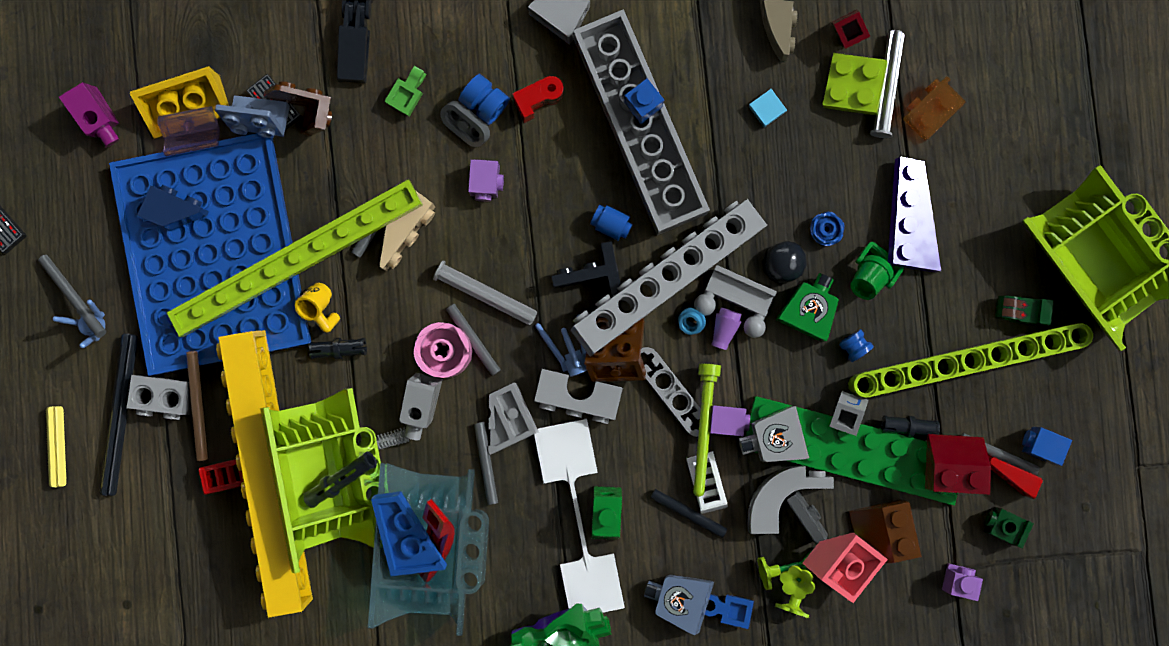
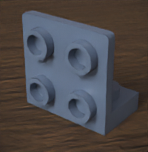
[215,96,290,138]

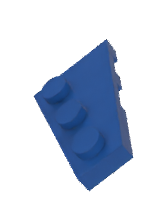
[371,491,447,576]

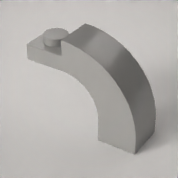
[748,465,834,534]

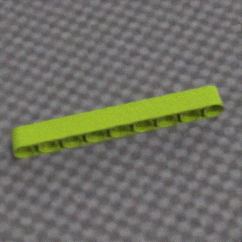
[848,323,1093,397]

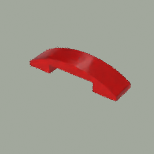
[418,499,455,583]

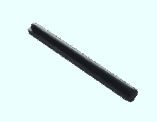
[99,334,138,496]

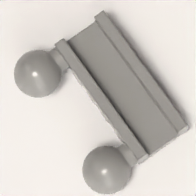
[694,265,777,338]

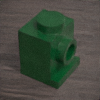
[984,507,1034,549]

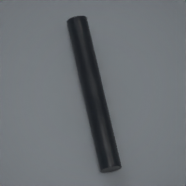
[650,489,727,538]

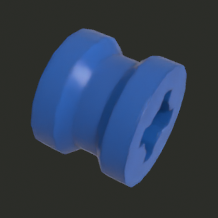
[839,329,874,362]

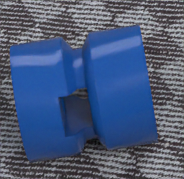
[458,74,510,125]

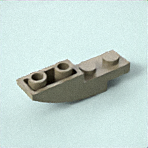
[760,0,797,62]

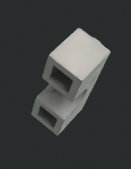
[535,369,623,424]

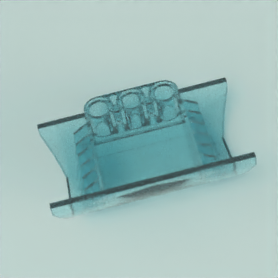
[368,463,489,636]

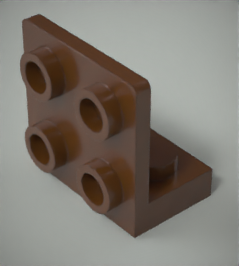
[584,318,646,382]

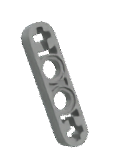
[641,347,701,437]

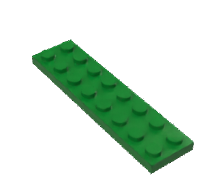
[744,396,958,505]

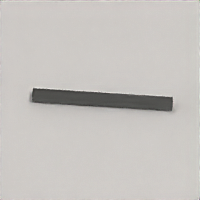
[38,255,106,338]

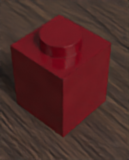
[832,9,871,49]

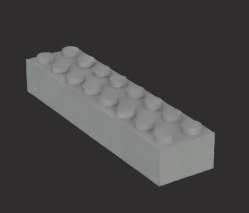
[573,9,710,235]

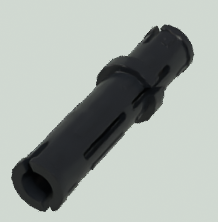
[303,451,377,508]

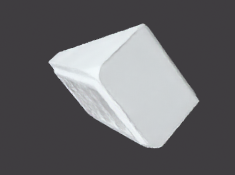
[686,451,728,514]

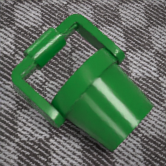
[851,242,904,300]

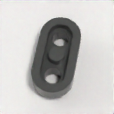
[440,101,490,147]

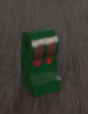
[995,296,1054,326]

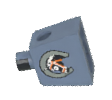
[644,575,714,635]

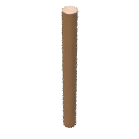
[186,351,208,461]

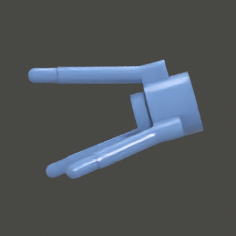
[53,300,106,348]
[535,314,587,377]

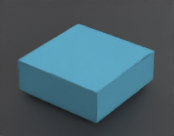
[748,89,787,128]

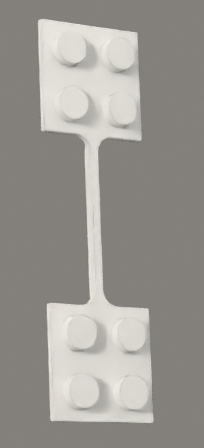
[534,419,625,612]

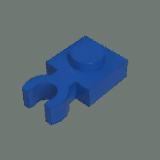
[705,594,754,629]

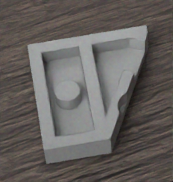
[488,383,538,455]

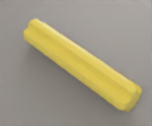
[46,406,66,487]

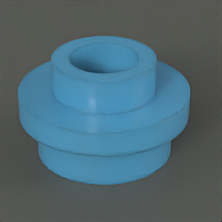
[678,308,706,335]

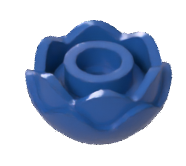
[810,212,844,246]

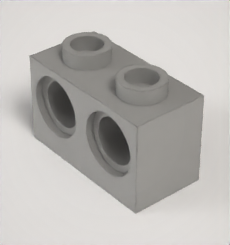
[127,375,191,420]

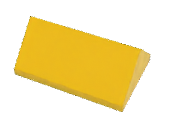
[130,66,229,139]

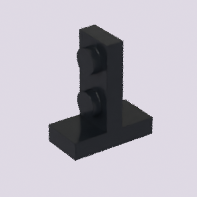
[552,241,621,298]

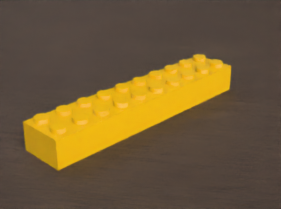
[216,330,313,618]

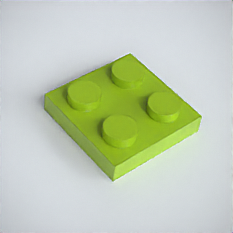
[823,53,888,115]

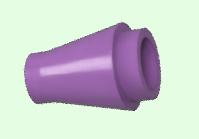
[711,308,742,350]

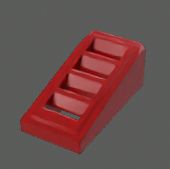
[989,456,1043,499]
[199,459,244,495]

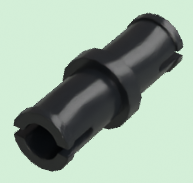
[309,338,367,360]
[881,415,940,438]

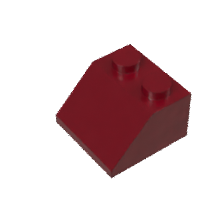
[925,434,991,495]

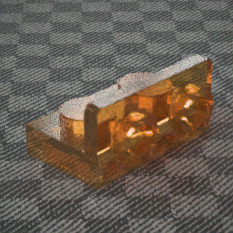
[903,76,966,141]

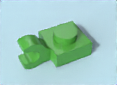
[384,66,426,117]

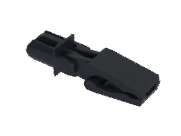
[337,0,373,83]

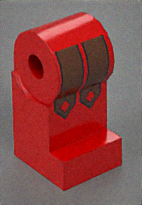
[512,76,563,123]

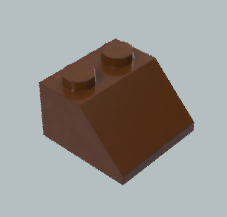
[848,499,922,564]

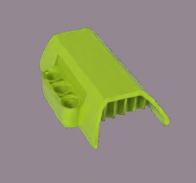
[1022,165,1169,351]
[260,388,386,573]

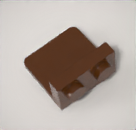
[263,81,332,136]

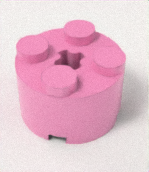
[414,322,472,378]

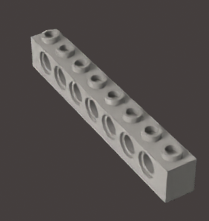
[571,199,767,357]

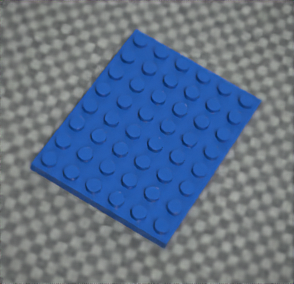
[109,133,311,376]

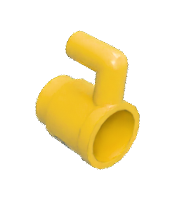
[294,283,340,333]

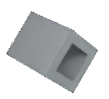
[830,391,869,436]

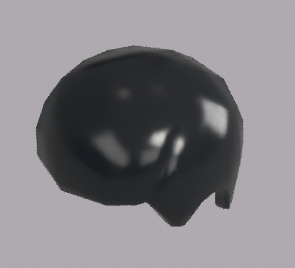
[762,241,807,284]

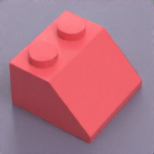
[802,533,888,603]

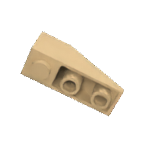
[380,190,435,271]

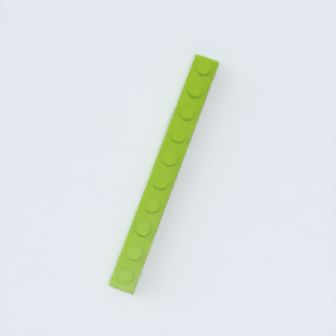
[167,179,423,337]

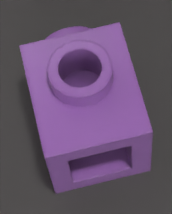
[468,160,504,202]

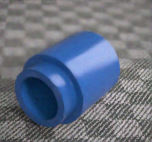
[590,205,633,241]

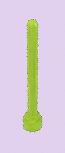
[694,364,721,497]

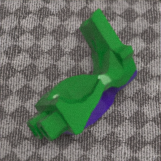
[510,603,612,646]

